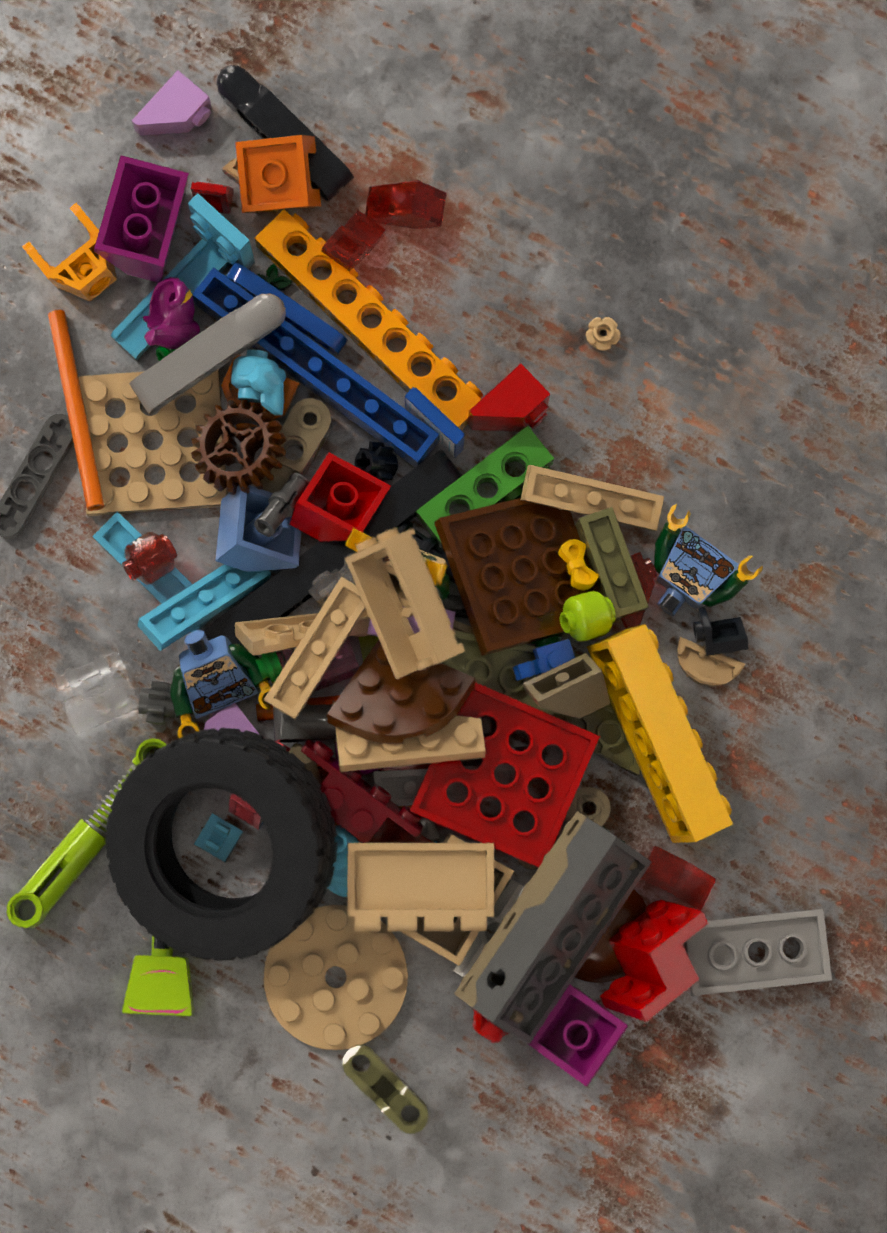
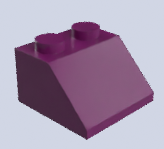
[528,984,629,1087]

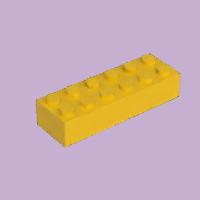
[587,624,733,843]

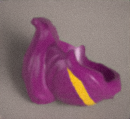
[143,277,201,349]

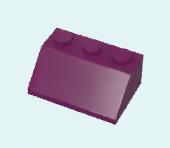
[94,155,189,283]

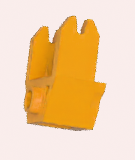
[22,203,117,302]

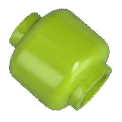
[559,591,616,642]

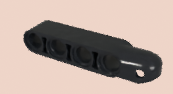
[216,65,354,202]

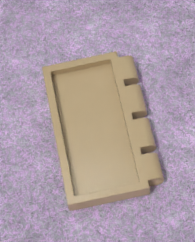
[347,843,494,931]

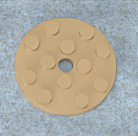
[264,905,408,1050]

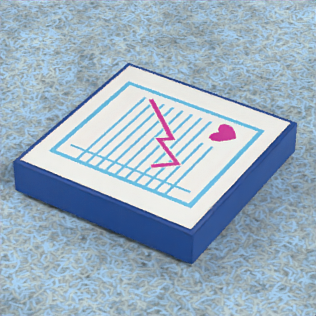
[405,387,465,458]

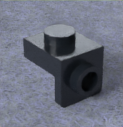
[693,607,748,656]

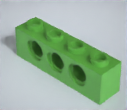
[416,426,554,549]

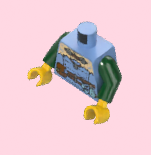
[654,504,763,616]
[170,630,272,738]

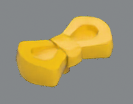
[558,539,599,591]

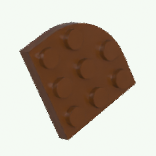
[327,640,475,744]

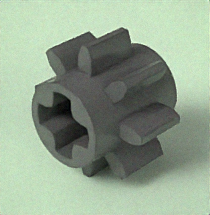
[138,681,175,725]

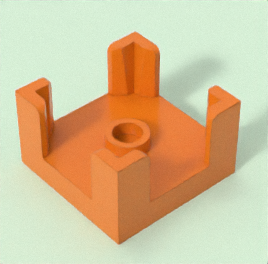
[235,135,321,213]

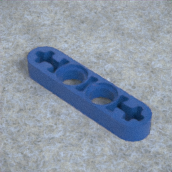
[226,262,348,355]

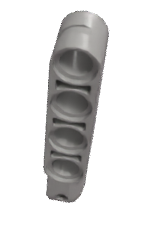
[129,294,286,414]

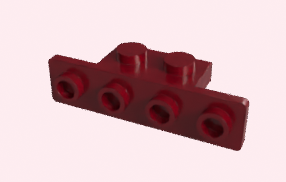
[301,740,423,843]

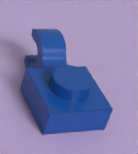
[512,639,575,681]

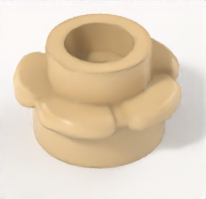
[586,317,620,351]

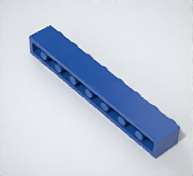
[192,267,439,468]

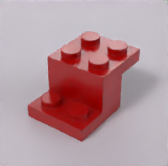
[599,899,708,1022]

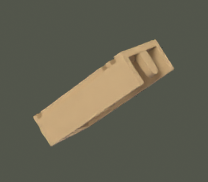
[345,527,465,679]

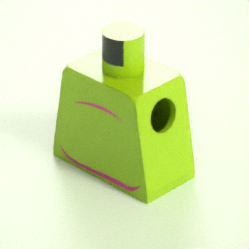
[122,936,195,1016]

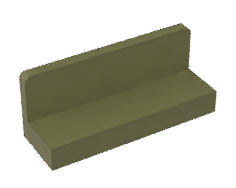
[575,507,649,623]

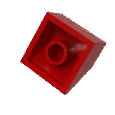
[468,363,550,432]
[289,452,391,541]

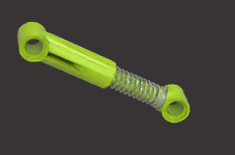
[6,738,167,929]

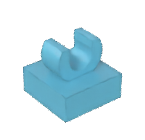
[194,813,244,863]

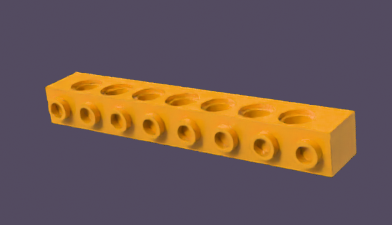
[254,209,484,431]

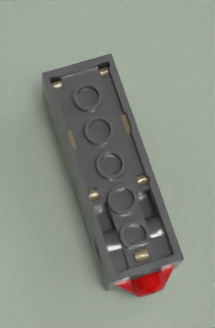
[454,811,652,1044]

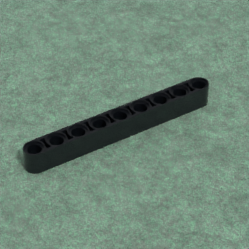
[203,449,462,647]

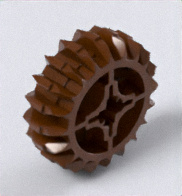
[191,399,287,495]

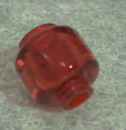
[122,532,177,585]

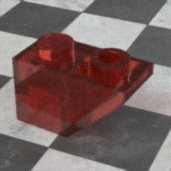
[364,180,447,229]

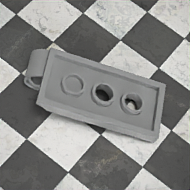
[682,908,832,996]

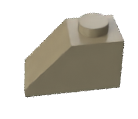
[523,653,611,719]

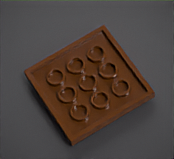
[434,498,600,656]

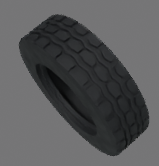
[105,728,337,961]

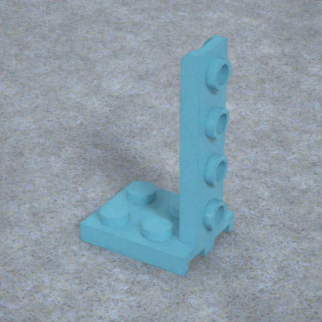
[111,193,255,360]

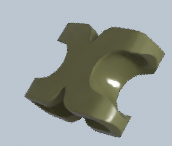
[342,1045,428,1134]

